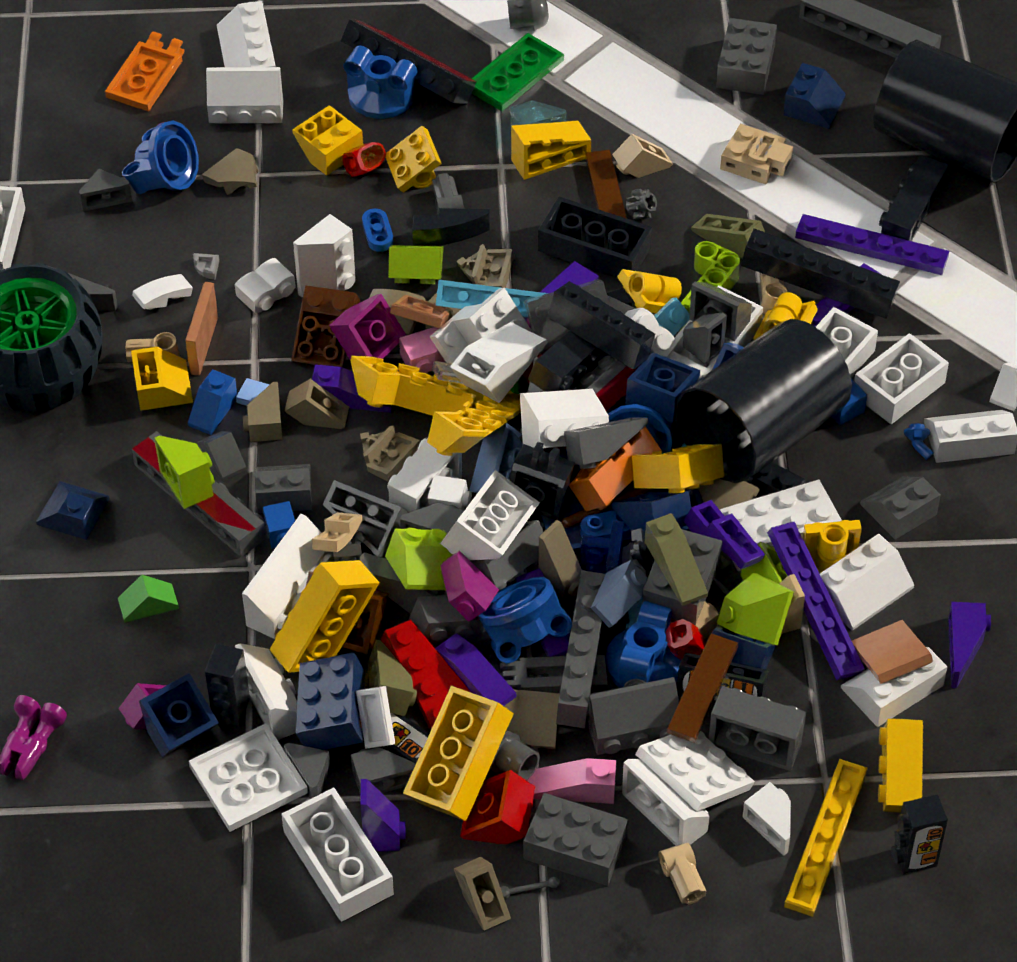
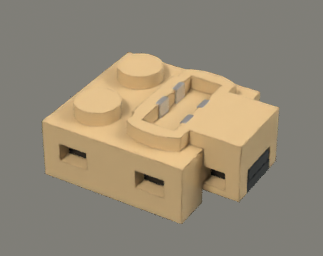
[720,123,793,184]

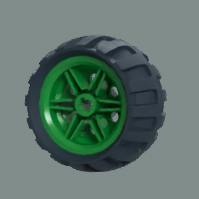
[0,263,102,412]

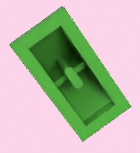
[118,575,179,623]

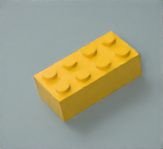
[269,560,380,673]
[403,686,514,821]

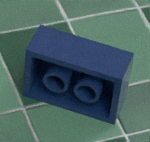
[296,653,366,750]

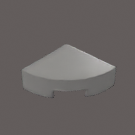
[193,253,219,280]

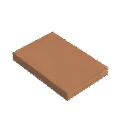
[185,282,218,376]
[852,620,933,684]

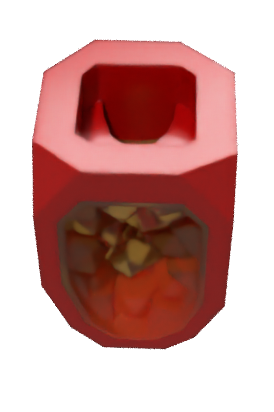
[342,142,386,177]
[665,619,706,660]

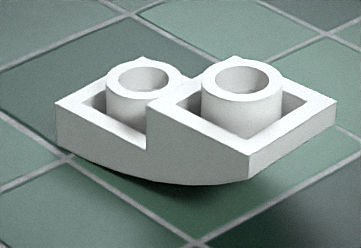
[132,274,193,310]

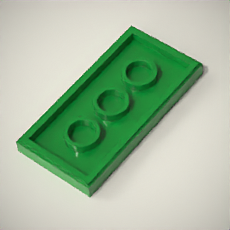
[472,33,564,111]

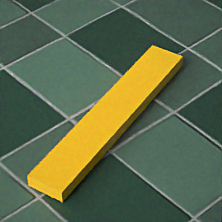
[784,759,867,917]

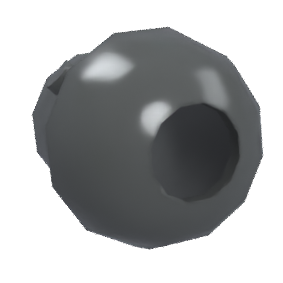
[507,0,549,30]
[490,731,540,780]

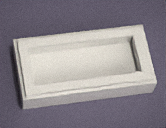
[356,686,395,749]

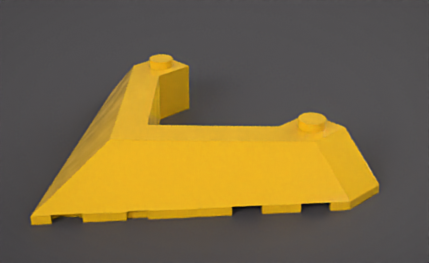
[350,356,521,456]

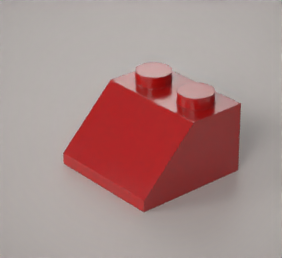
[460,770,535,845]

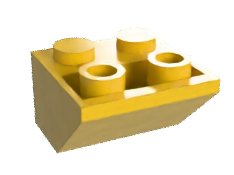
[292,105,363,176]
[131,347,193,411]

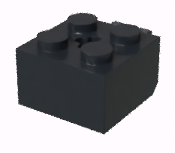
[510,442,575,520]

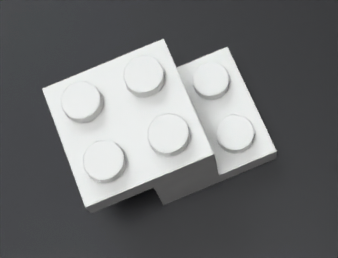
[430,288,532,377]

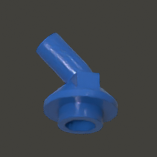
[904,423,934,460]

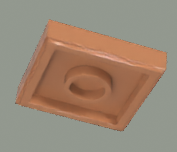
[390,295,453,328]

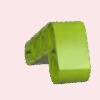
[679,241,740,331]

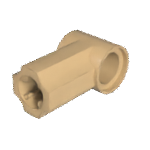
[760,273,788,314]
[125,332,180,362]
[659,843,706,905]

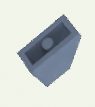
[591,560,648,627]

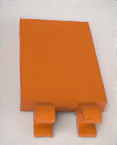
[105,31,184,112]

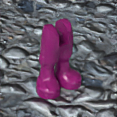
[0,695,67,780]

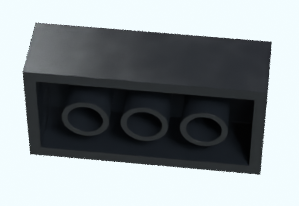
[538,197,652,278]

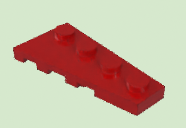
[384,620,471,731]

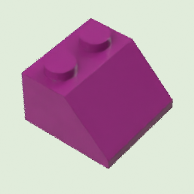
[329,294,407,360]

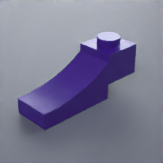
[683,500,765,570]

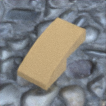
[312,512,362,552]

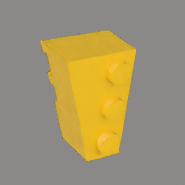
[511,121,591,180]
[632,444,724,493]
[878,718,923,812]

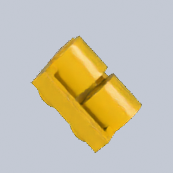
[385,126,442,193]
[617,269,682,313]
[753,292,818,340]
[803,520,862,574]

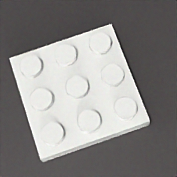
[189,723,308,832]
[635,731,755,812]

